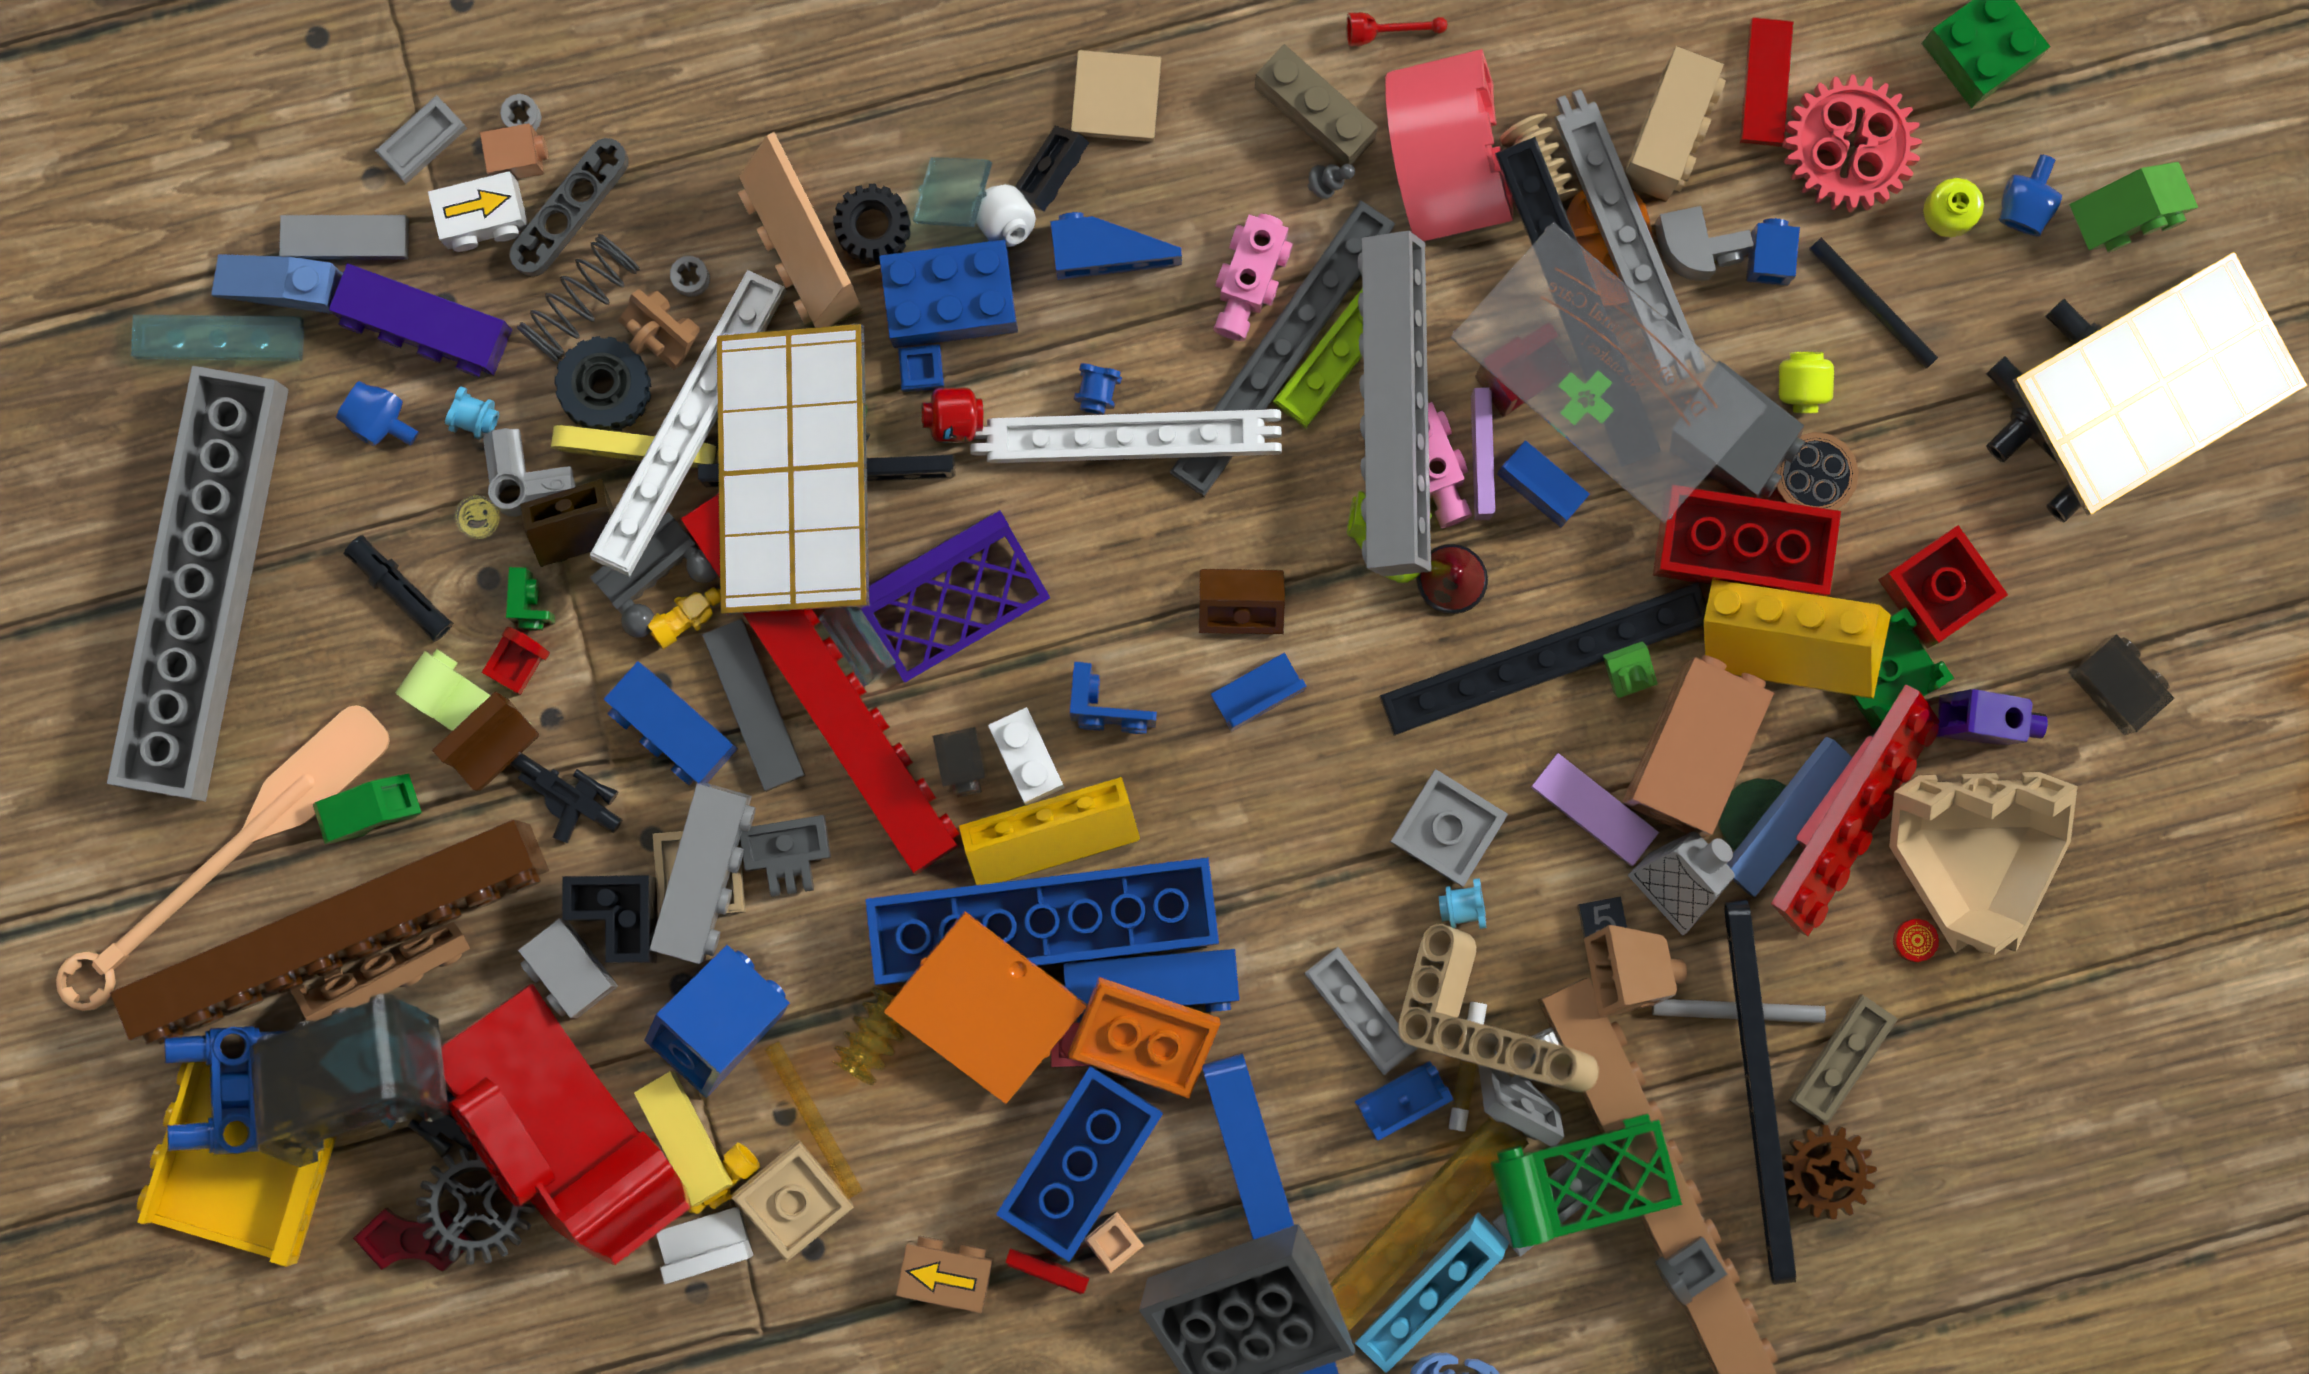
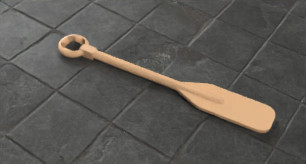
[56,705,390,1011]

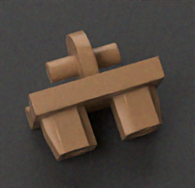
[618,289,700,370]

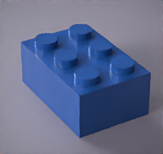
[879,239,1018,348]

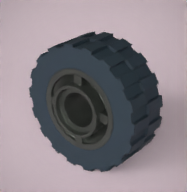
[554,336,651,432]

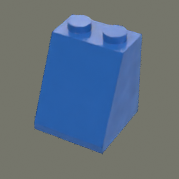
[644,945,790,1098]

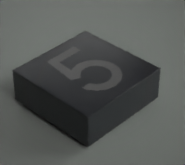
[1577,896,1627,938]

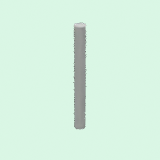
[1652,999,1826,1023]

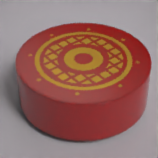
[1893,919,1939,962]

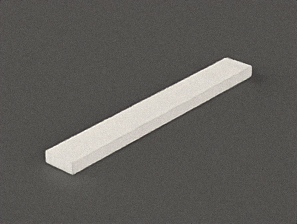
[590,270,786,577]

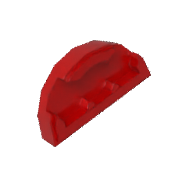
[1005,1248,1090,1295]

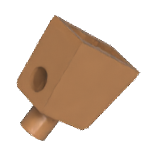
[1584,925,1687,1017]

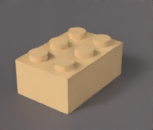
[1625,46,1726,201]

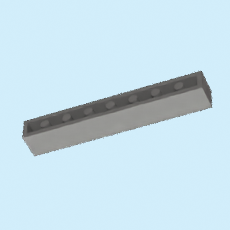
[1358,230,1431,577]

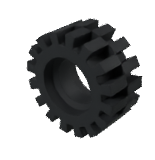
[833,183,911,265]

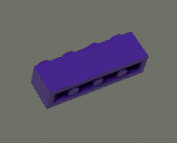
[329,263,512,377]

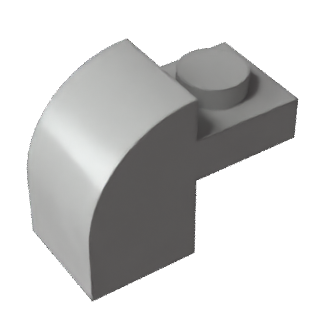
[1654,206,1754,281]

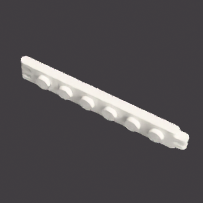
[970,409,1282,463]

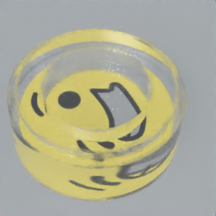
[455,495,500,539]

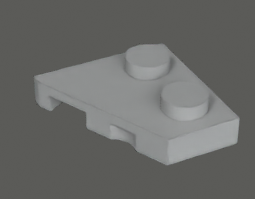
[1478,1051,1564,1146]

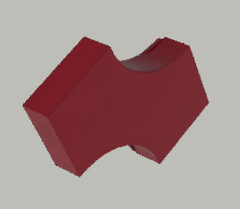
[353,1208,477,1272]

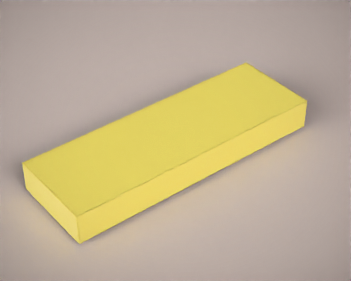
[634,1071,733,1206]

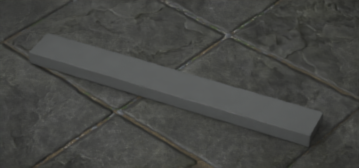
[1170,200,1395,498]

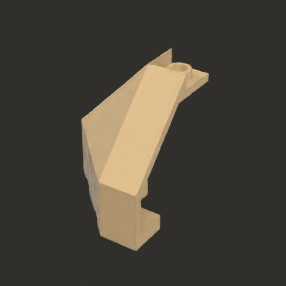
[1889,772,2077,955]

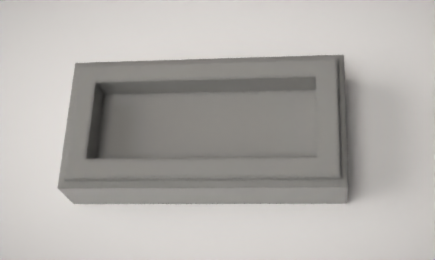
[375,95,468,184]

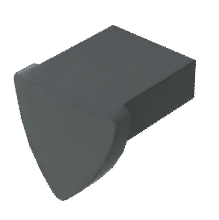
[1655,1236,1728,1307]

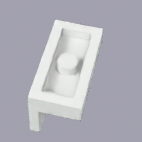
[657,1207,754,1284]

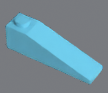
[1355,1212,1510,1373]

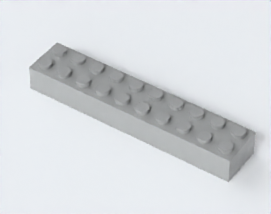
[107,366,289,802]

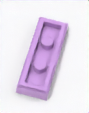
[1471,388,1495,520]
[1531,753,1659,866]

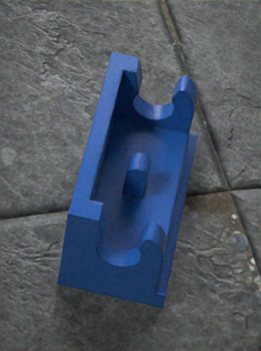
[1355,1061,1454,1141]

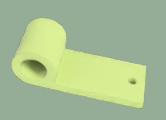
[395,649,531,731]

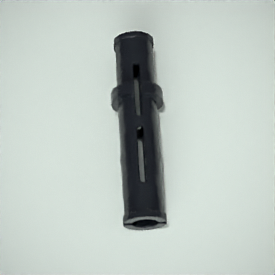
[343,535,454,642]

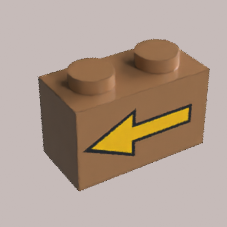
[896,1236,994,1313]

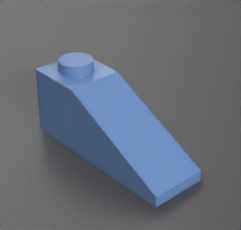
[211,254,343,314]

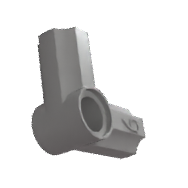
[483,428,575,517]

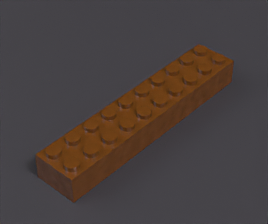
[110,819,549,1045]

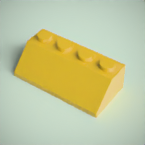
[1704,579,1891,699]

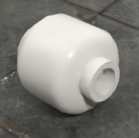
[974,184,1036,247]

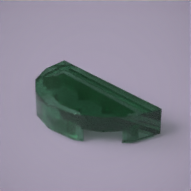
[1718,778,1786,853]

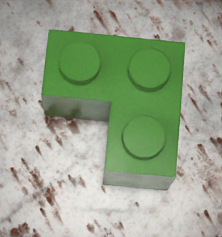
[2069,162,2198,253]

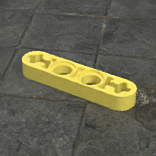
[551,425,716,468]

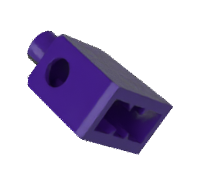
[1936,689,2048,745]

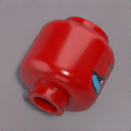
[922,388,984,443]

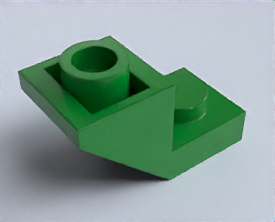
[313,773,422,844]

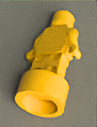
[647,587,721,650]
[688,1142,760,1214]

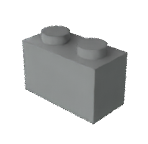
[518,918,618,1018]

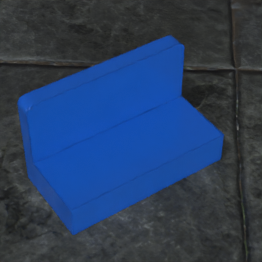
[1497,440,1590,528]
[1211,652,1307,732]

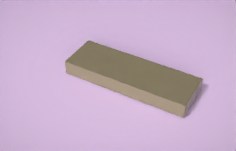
[1789,994,1898,1125]

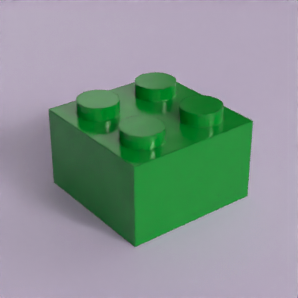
[1921,0,2051,109]

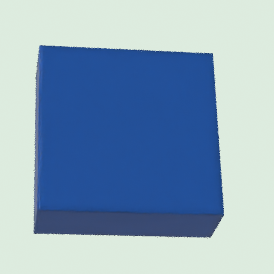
[898,344,944,392]

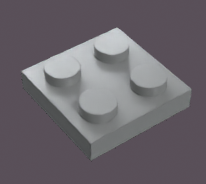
[1390,769,1508,887]

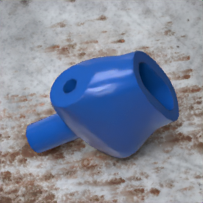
[1999,154,2062,236]
[336,381,419,446]

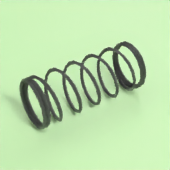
[517,234,640,362]

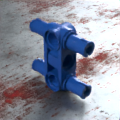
[164,1026,304,1155]

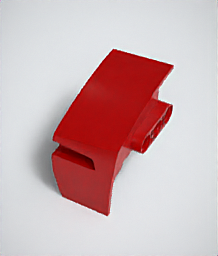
[426,984,690,1265]

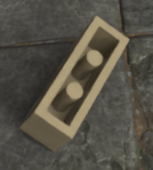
[1255,44,1378,166]

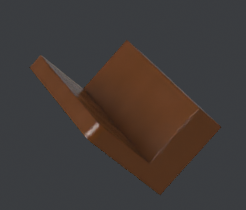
[1199,569,1285,634]
[432,692,539,792]

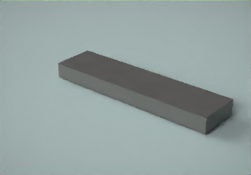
[702,618,806,792]

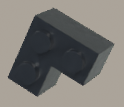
[562,875,657,963]

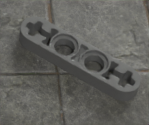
[510,138,629,277]

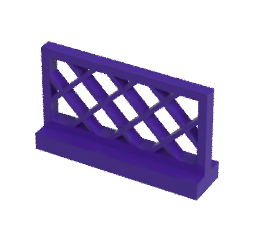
[859,510,1051,683]

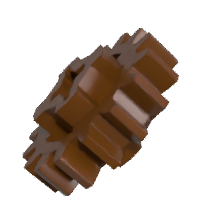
[1782,1124,1877,1220]

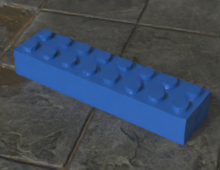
[865,857,1219,985]

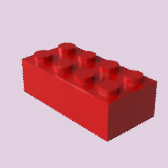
[1653,485,1841,597]

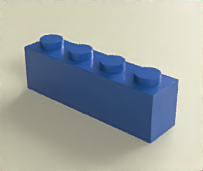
[1063,949,1240,1023]

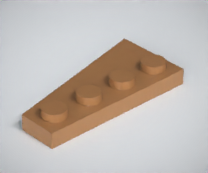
[291,922,470,1032]

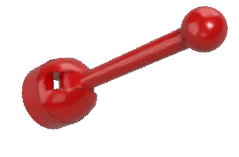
[1346,12,1448,46]

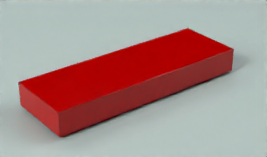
[1740,17,1794,147]

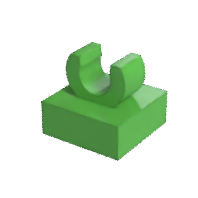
[1603,641,1658,698]

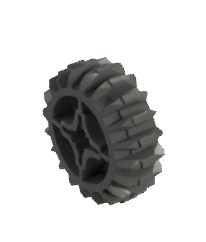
[416,1148,535,1265]

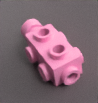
[1213,214,1293,341]
[1428,402,1472,529]

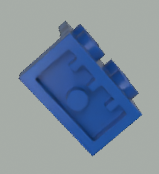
[1070,662,1157,734]

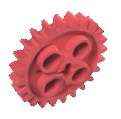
[1782,74,1922,212]

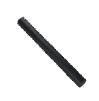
[1809,237,1939,369]

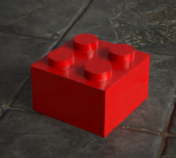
[1878,525,2008,649]

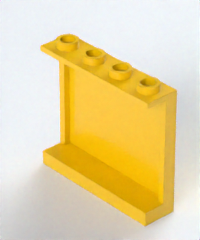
[137,1061,349,1267]

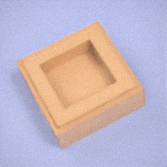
[1084,1212,1144,1273]

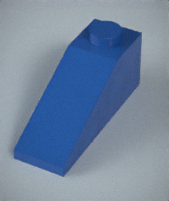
[1050,212,1182,280]

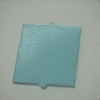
[912,157,992,227]

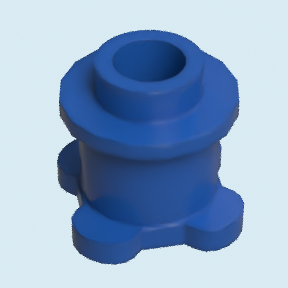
[1073,363,1122,415]

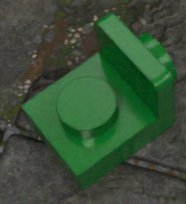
[506,567,555,631]

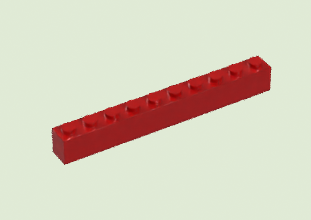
[681,494,960,875]

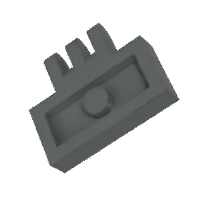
[740,815,831,897]

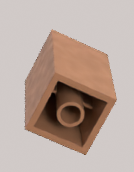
[1622,655,1774,838]

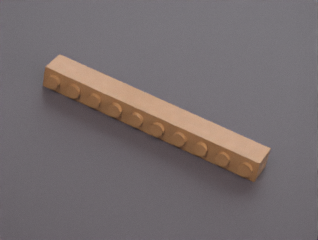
[1538,978,1778,1374]

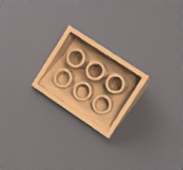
[738,132,863,328]

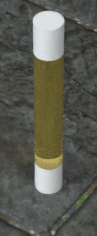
[1448,1001,1487,1132]

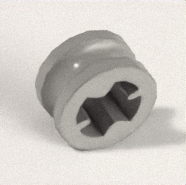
[500,94,542,131]
[670,256,710,297]

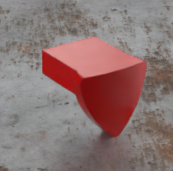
[481,627,550,695]

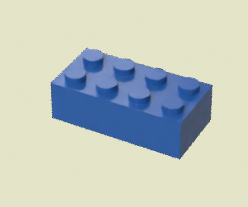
[996,1066,1163,1262]

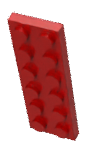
[1771,684,1940,937]

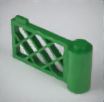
[1490,1113,1682,1248]

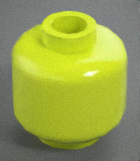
[1923,178,1984,238]
[1779,352,1834,413]

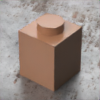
[480,123,548,179]

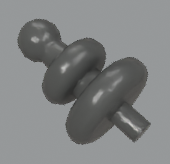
[1308,164,1355,199]

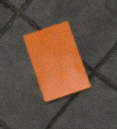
[1068,977,1221,1099]

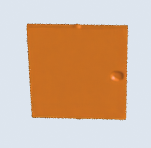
[884,911,1087,1104]

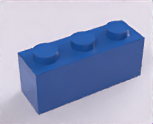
[604,661,738,786]

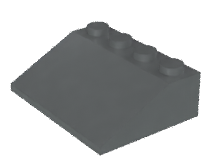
[1139,1224,1355,1374]

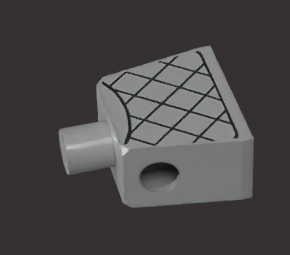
[1628,832,1734,935]

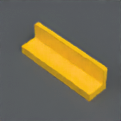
[959,777,1140,885]

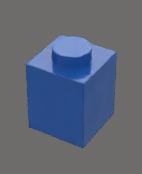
[1746,218,1800,286]

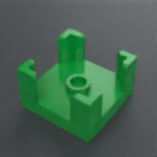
[1850,607,1954,729]

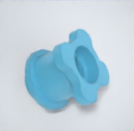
[445,386,499,440]
[1439,878,1487,929]

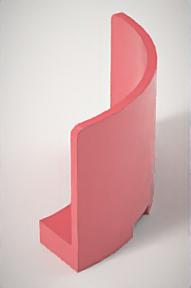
[1385,49,1513,241]

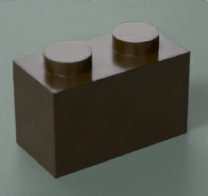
[520,479,614,567]

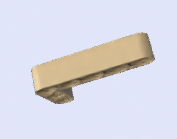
[1398,924,1599,1092]

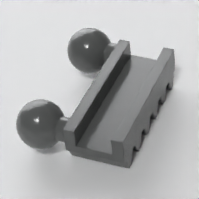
[590,512,718,638]

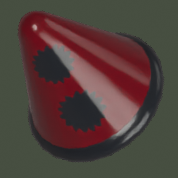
[1416,544,1488,614]

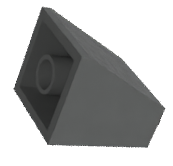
[1669,361,1805,498]

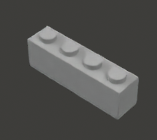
[650,782,756,964]

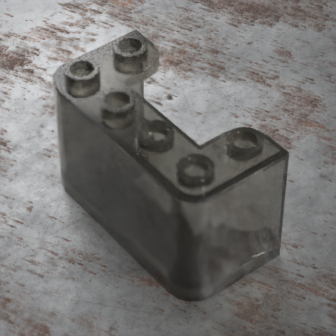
[249,994,449,1167]

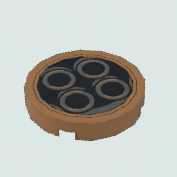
[1776,432,1859,510]

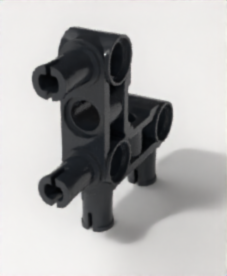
[1986,298,2103,522]

